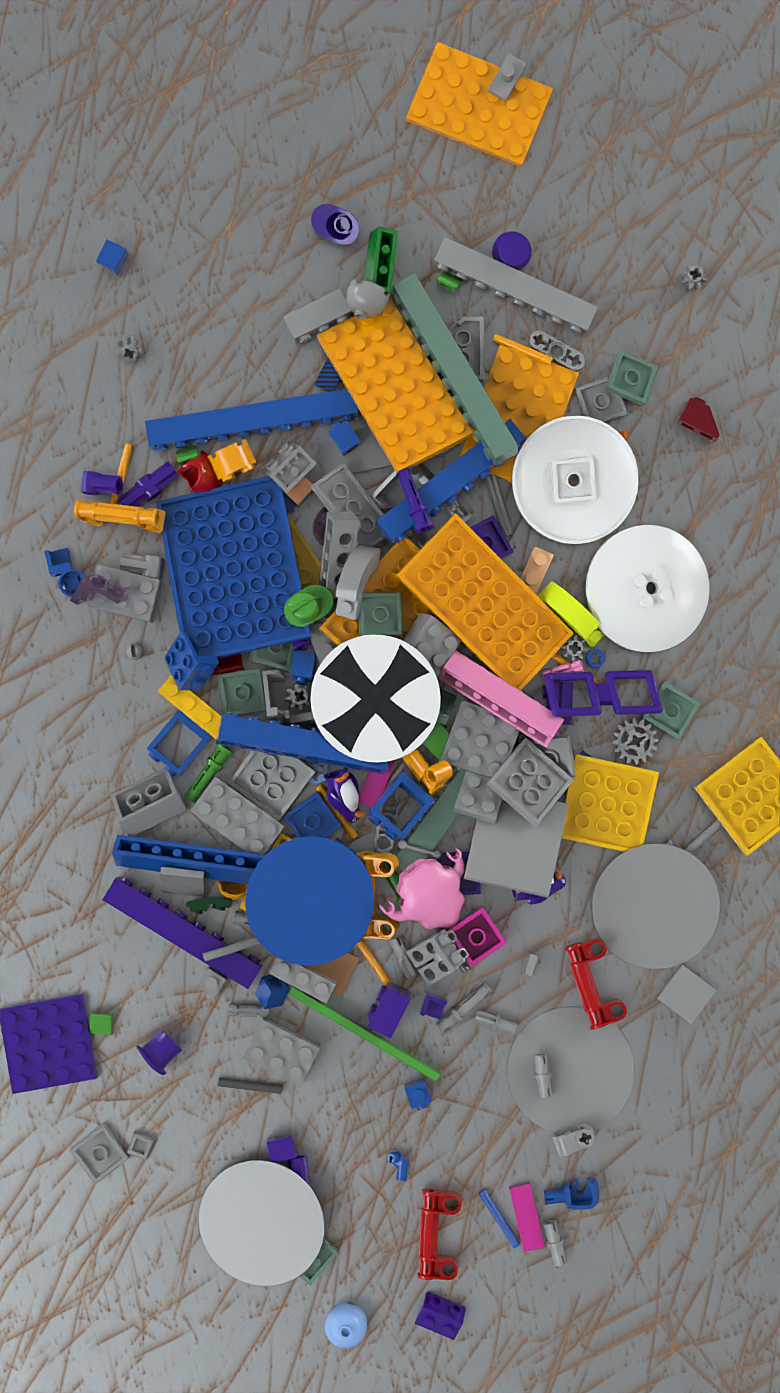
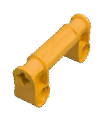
[74,500,166,533]
[401,748,453,796]
[357,851,400,940]

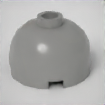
[346,280,390,320]

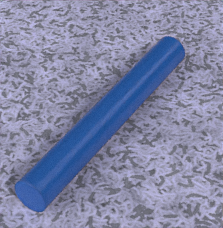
[478,1189,520,1249]

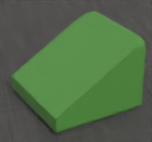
[437,271,462,293]
[176,445,199,466]
[90,1012,113,1036]

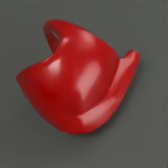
[177,450,222,493]

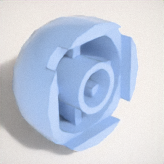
[325,1303,367,1349]

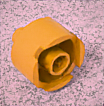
[208,439,257,482]

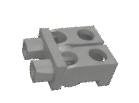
[406,929,469,986]

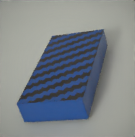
[314,358,341,392]

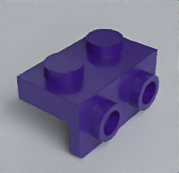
[414,1292,466,1340]

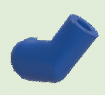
[387,1150,408,1181]

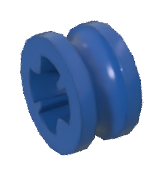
[585,649,605,668]

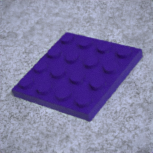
[0,993,98,1094]

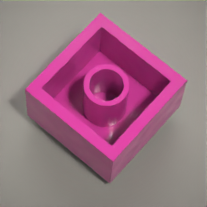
[447,906,507,967]

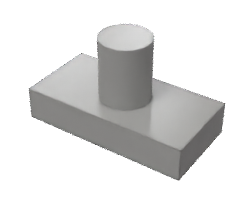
[488,53,527,102]

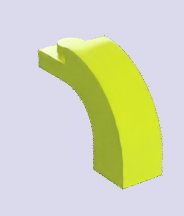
[538,581,605,648]

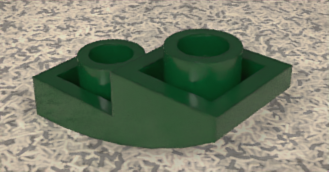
[186,896,232,914]

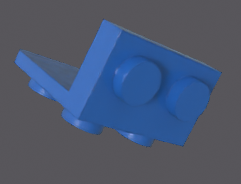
[165,632,219,691]

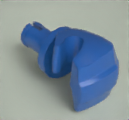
[544,1177,600,1210]

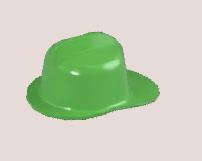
[284,585,333,627]

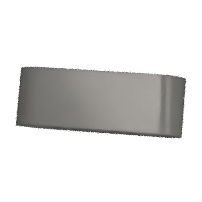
[374,792,400,853]

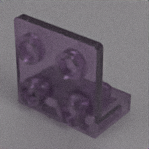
[70,574,129,605]

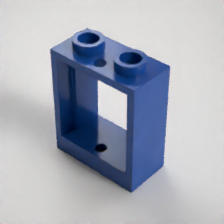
[147,710,213,776]
[366,772,435,841]

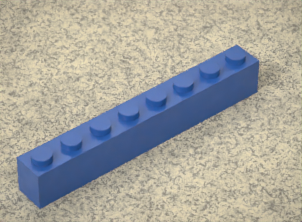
[376,419,526,545]
[216,713,389,774]
[112,835,265,884]

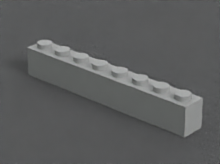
[434,237,598,334]

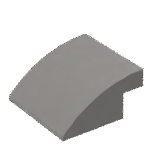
[464,799,568,898]

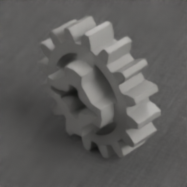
[611,718,659,764]

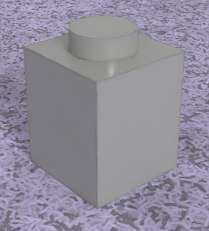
[196,966,228,998]

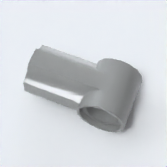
[120,553,164,580]

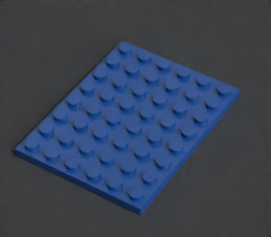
[156,476,312,659]

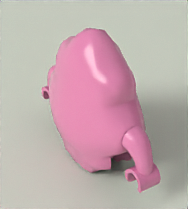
[379,847,465,929]

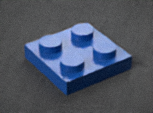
[283,792,342,838]

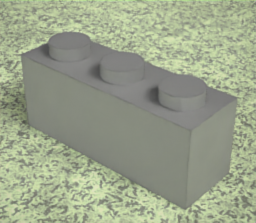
[283,288,352,344]
[269,958,337,1003]

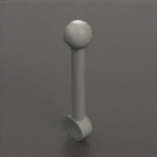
[398,840,441,859]

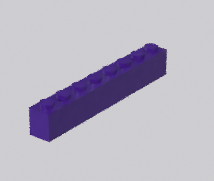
[102,876,263,989]

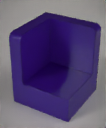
[420,992,447,1020]
[266,1136,297,1163]

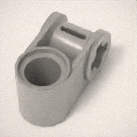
[552,1122,595,1157]

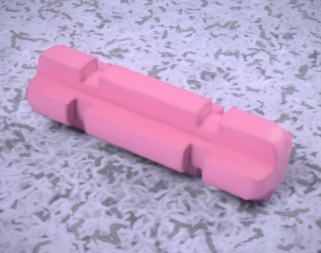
[542,660,584,679]

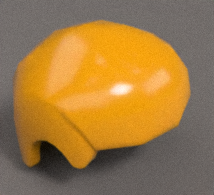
[218,880,248,900]

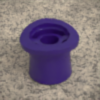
[492,231,532,270]
[136,1028,183,1075]

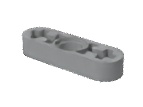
[529,331,585,372]

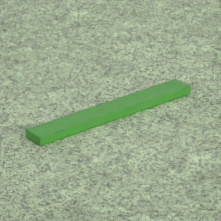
[289,986,440,1081]

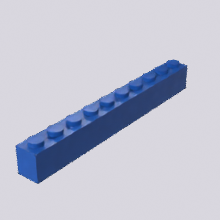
[145,389,358,452]

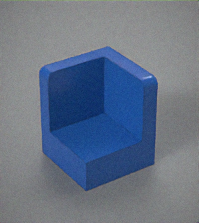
[96,239,128,276]
[44,548,73,577]
[255,975,289,1010]

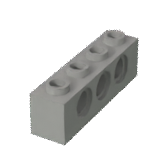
[319,511,360,599]

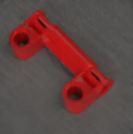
[564,938,627,1030]
[417,1189,462,1280]

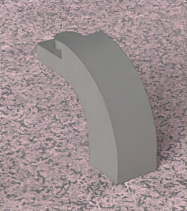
[335,544,381,620]

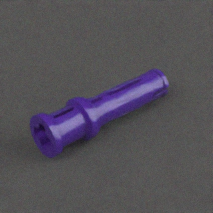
[396,468,434,534]

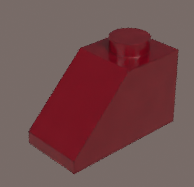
[677,397,719,442]

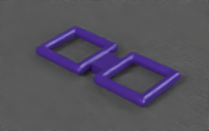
[544,670,663,717]

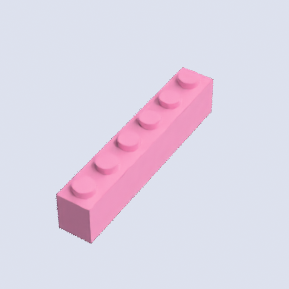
[438,651,564,748]

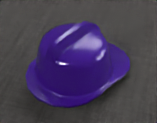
[311,204,360,245]

